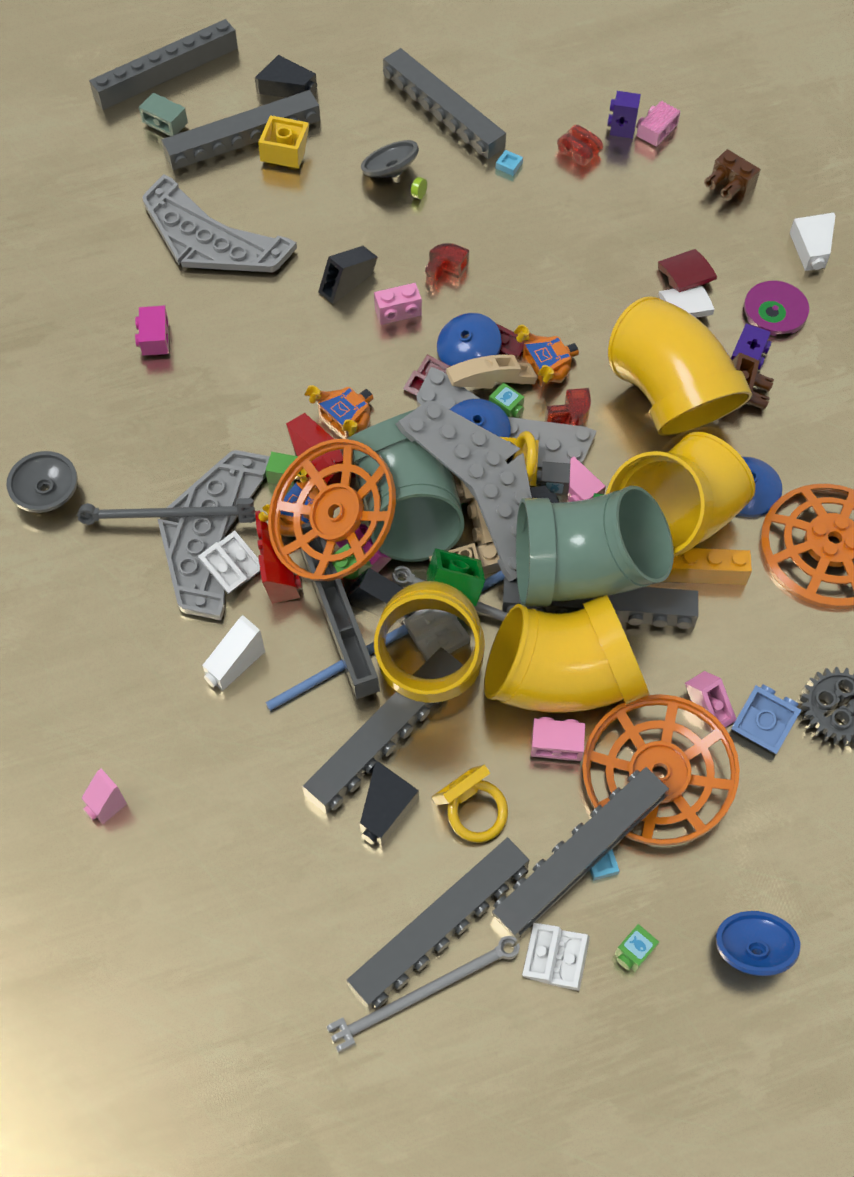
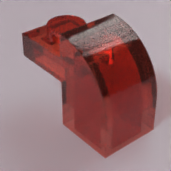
[425,243,469,286]
[545,388,591,426]

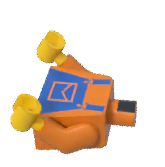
[514,325,579,387]
[304,385,374,439]
[258,468,319,537]

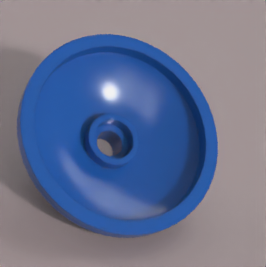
[437,313,502,366]
[450,399,511,438]
[737,457,782,517]
[716,911,801,976]

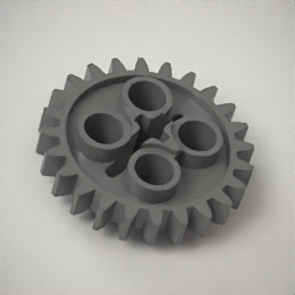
[799,667,854,746]

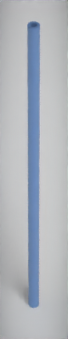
[265,571,505,711]

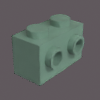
[139,93,188,136]

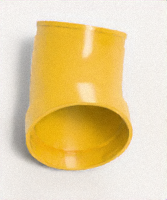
[608,296,752,436]
[606,432,755,557]
[374,581,485,703]
[484,595,650,713]

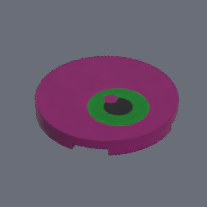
[743,281,809,336]

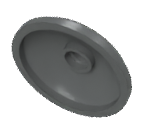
[361,140,419,178]
[6,451,78,513]

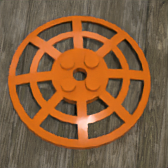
[268,439,396,581]
[760,484,854,609]
[582,694,740,846]

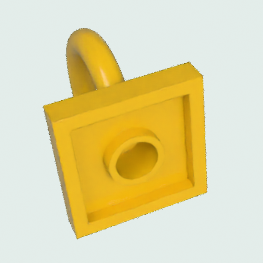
[500,431,539,487]
[431,765,508,843]

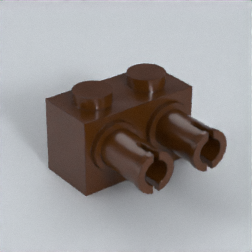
[704,149,761,200]
[732,352,774,410]

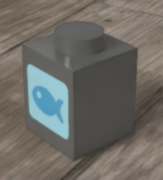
[536,461,571,495]

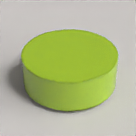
[411,177,427,199]

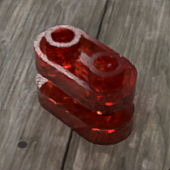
[557,124,603,165]

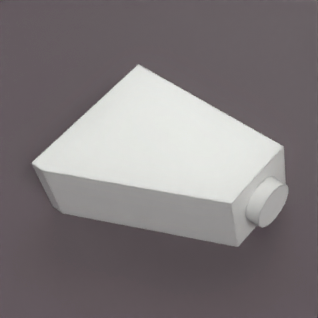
[790,213,835,271]
[202,615,265,691]

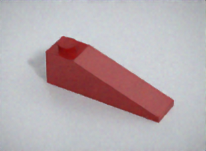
[286,413,355,492]
[255,510,303,604]

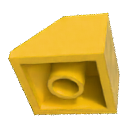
[258,115,309,169]

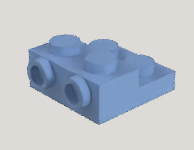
[731,684,801,754]

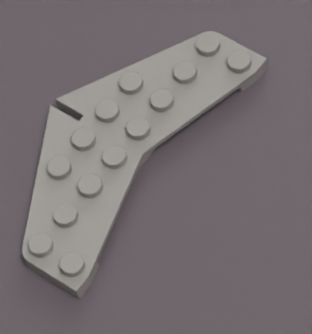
[143,174,297,272]
[417,367,597,470]
[395,401,532,582]
[157,450,270,620]

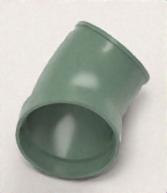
[339,409,464,562]
[516,486,674,607]

